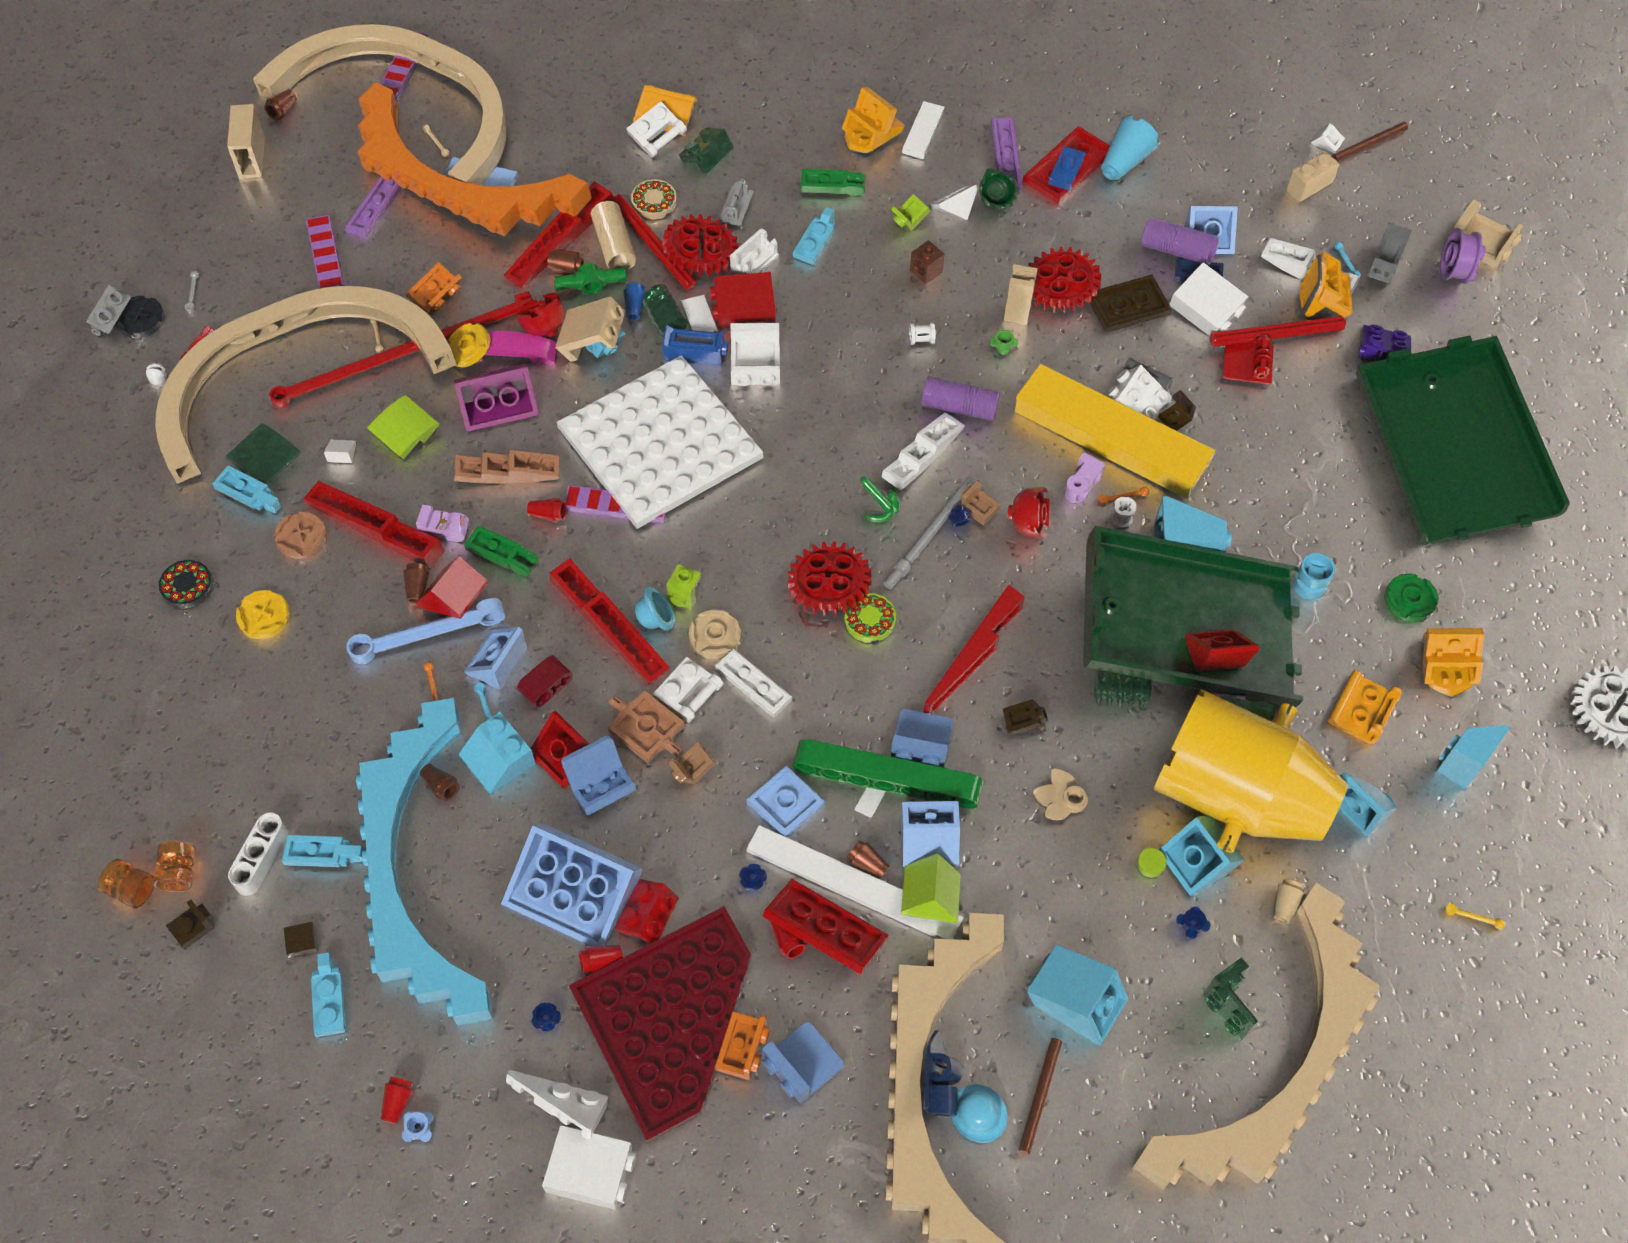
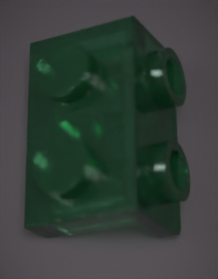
[679,127,734,174]

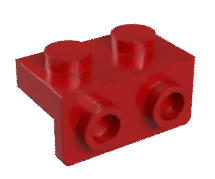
[615,879,678,945]

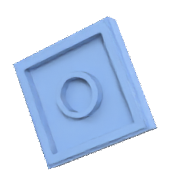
[747,765,825,838]

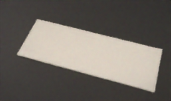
[854,787,886,818]

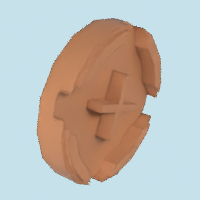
[274,511,327,559]

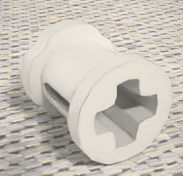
[909,322,936,345]
[1110,497,1136,529]

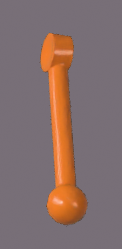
[1098,487,1149,506]
[423,662,438,701]

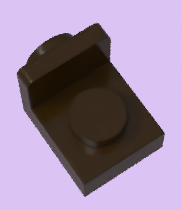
[1158,390,1196,431]
[1003,699,1048,736]
[166,899,214,950]

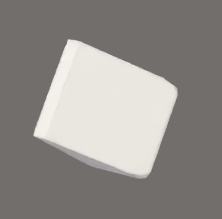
[1310,123,1345,154]
[324,439,356,463]

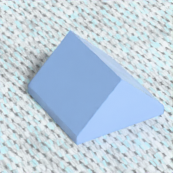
[1184,206,1238,254]
[464,627,527,690]

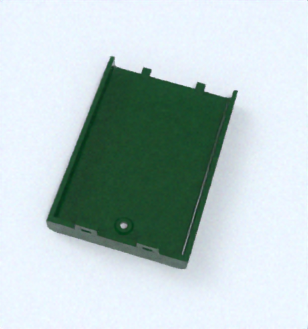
[1356,335,1570,545]
[1083,526,1303,708]

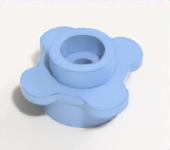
[402,1111,434,1142]

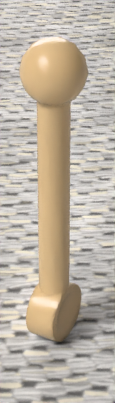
[422,124,450,157]
[370,319,385,353]

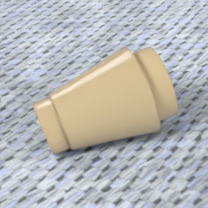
[1273,879,1306,924]

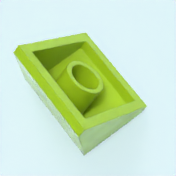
[901,853,961,924]

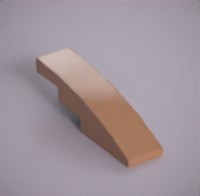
[453,450,559,484]

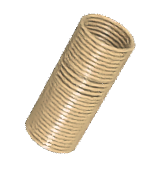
[591,201,636,271]

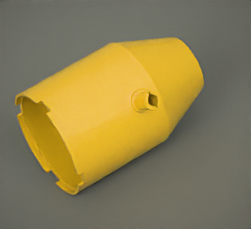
[1154,689,1348,853]

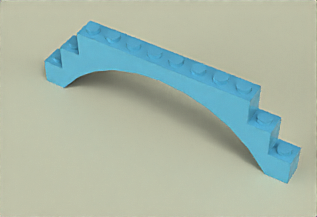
[356,698,492,1025]

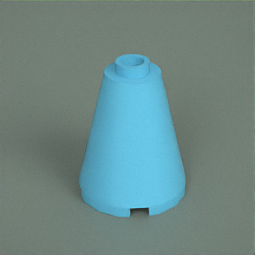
[1101,115,1160,180]

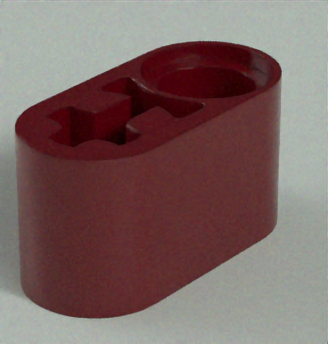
[517,655,573,708]

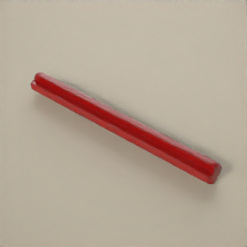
[612,194,696,291]
[1209,316,1346,347]

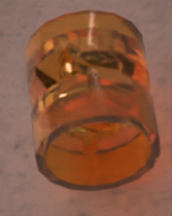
[153,841,196,892]
[98,858,155,909]

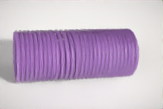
[1142,218,1219,265]
[921,375,1000,422]

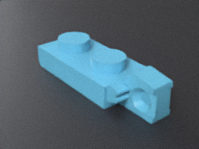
[793,207,835,265]
[212,465,282,514]
[282,835,363,867]
[311,952,346,1038]

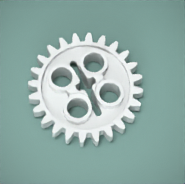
[1570,665,1628,748]

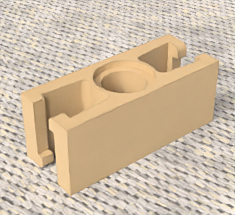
[1004,264,1038,325]

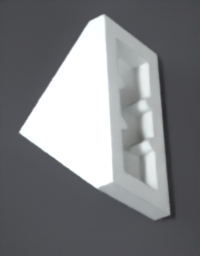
[928,185,978,220]

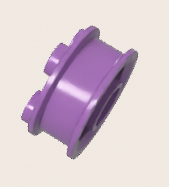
[1440,228,1486,284]

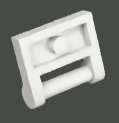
[626,101,687,158]
[653,657,724,723]

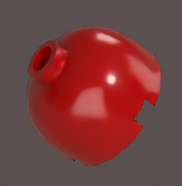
[515,293,565,338]
[1008,487,1050,539]

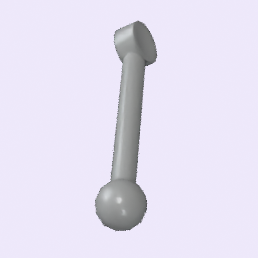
[184,270,200,313]

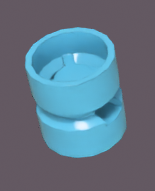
[1293,553,1335,600]

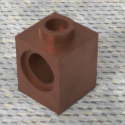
[910,240,945,284]

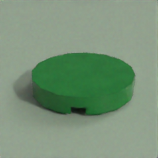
[1384,573,1439,622]

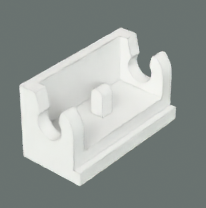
[730,228,779,275]

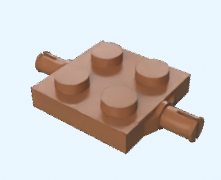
[607,690,685,763]

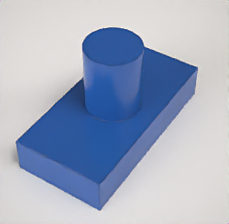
[1048,146,1086,191]

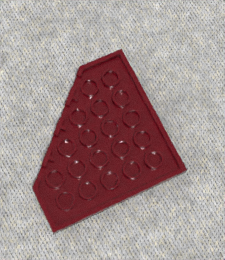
[569,906,751,1143]

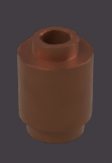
[547,249,584,275]

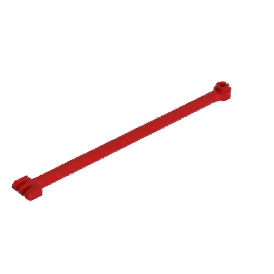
[269,291,534,408]

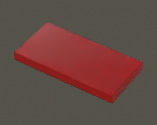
[1022,126,1110,205]
[763,879,889,975]

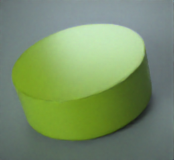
[1137,848,1167,878]

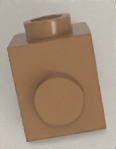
[960,480,1001,526]
[668,742,717,785]

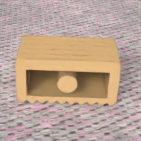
[1286,151,1340,202]

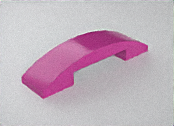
[480,331,557,365]

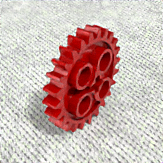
[662,214,739,277]
[1028,247,1101,313]
[787,541,872,617]

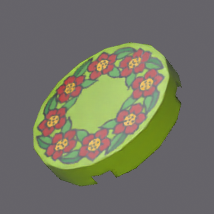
[844,593,896,643]

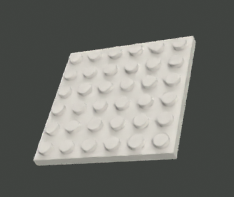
[557,355,763,529]

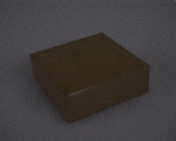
[284,922,318,958]

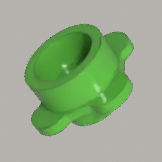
[989,330,1018,355]

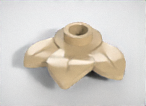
[1033,769,1088,820]

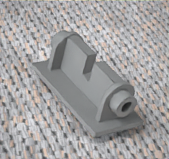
[719,179,754,226]
[86,285,131,336]

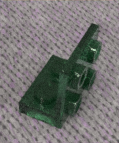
[1203,957,1258,1041]

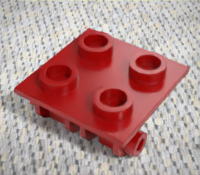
[1223,335,1274,385]

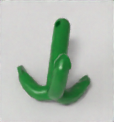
[860,476,900,523]

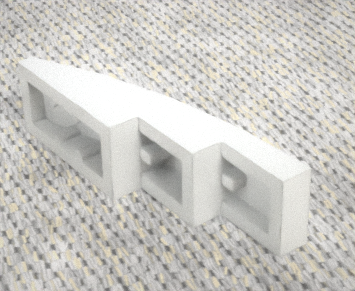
[1261,238,1359,295]
[881,412,965,490]

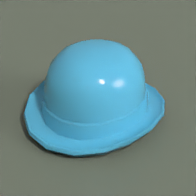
[635,587,676,630]
[951,1084,1008,1143]

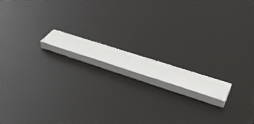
[747,825,964,939]

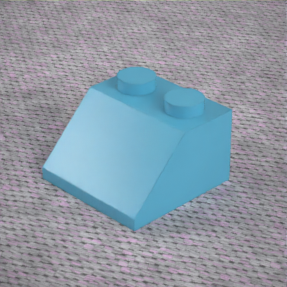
[459,712,535,795]
[1437,725,1510,790]
[1159,815,1245,896]

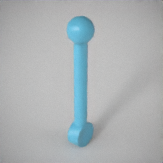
[1334,242,1361,279]
[474,683,491,720]

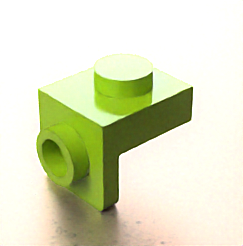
[890,194,931,231]
[666,565,701,609]

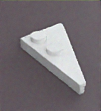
[506,1070,609,1140]

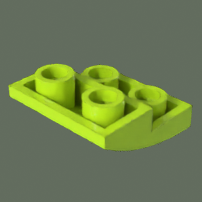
[367,395,440,459]

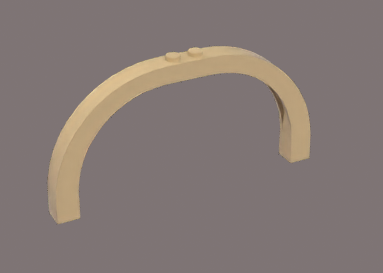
[253,24,507,185]
[155,286,456,484]

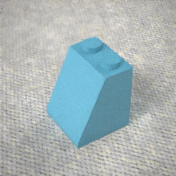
[1154,496,1231,552]
[1027,944,1129,1046]

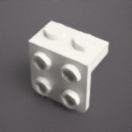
[1105,365,1172,422]

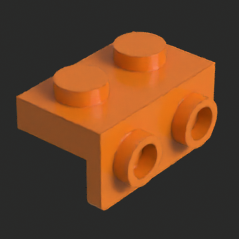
[406,262,462,314]
[715,1011,771,1080]

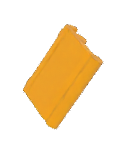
[633,85,698,136]
[1327,670,1402,745]

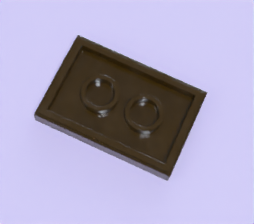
[1090,274,1172,333]

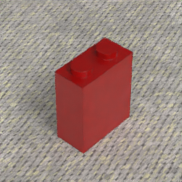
[710,272,776,329]

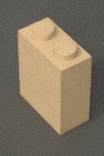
[227,104,265,179]

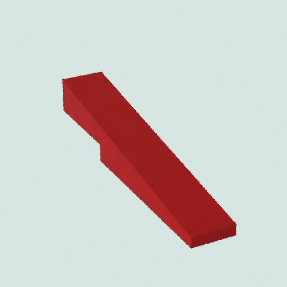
[504,181,613,289]
[303,481,445,570]
[549,558,670,685]
[923,585,1025,714]

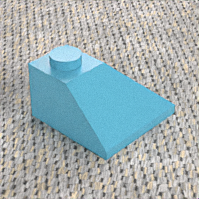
[1339,772,1397,837]

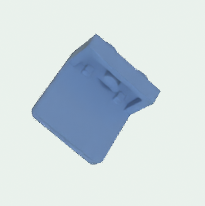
[890,709,953,768]
[561,735,636,816]
[761,1022,843,1104]

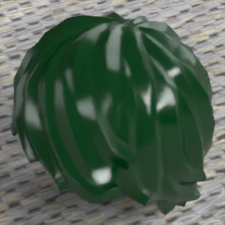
[979,168,1020,211]

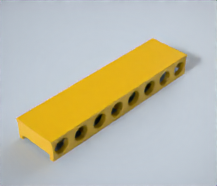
[1015,364,1216,499]

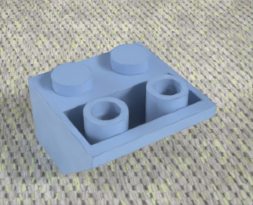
[901,801,960,867]

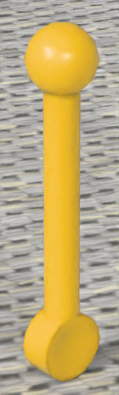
[1444,903,1506,929]

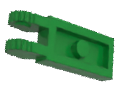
[801,169,865,196]
[464,525,539,577]

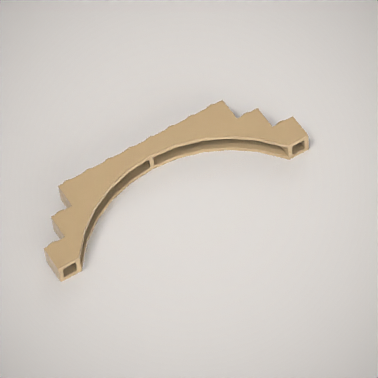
[1133,882,1380,1190]
[885,913,1004,1243]

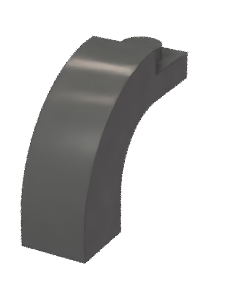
[1368,223,1412,284]

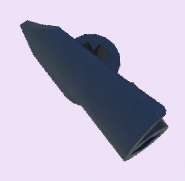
[924,1030,964,1117]

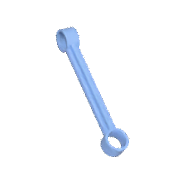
[346,598,505,665]

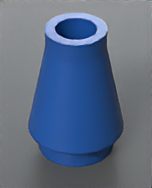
[623,283,647,320]

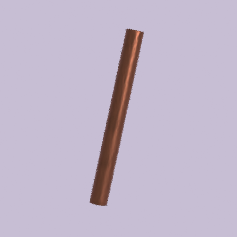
[1331,122,1408,162]
[1018,1038,1062,1155]

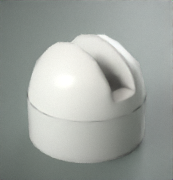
[146,363,168,384]

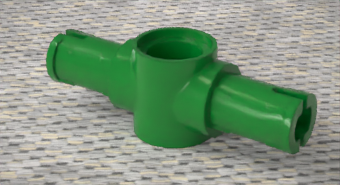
[554,263,626,295]

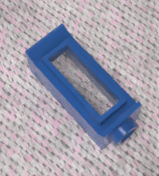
[662,325,728,365]

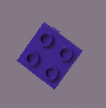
[1358,325,1411,361]

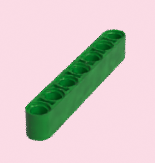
[792,739,983,809]

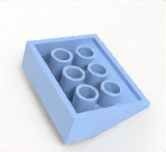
[501,824,643,946]

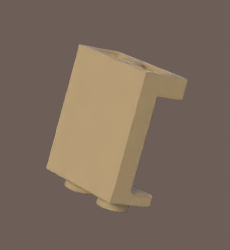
[1451,199,1524,269]
[555,296,625,362]

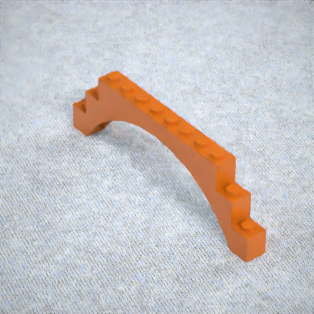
[357,82,592,237]

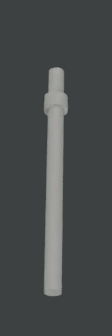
[883,477,975,589]

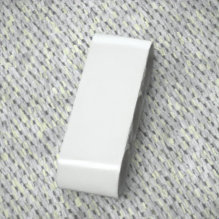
[228,812,288,896]

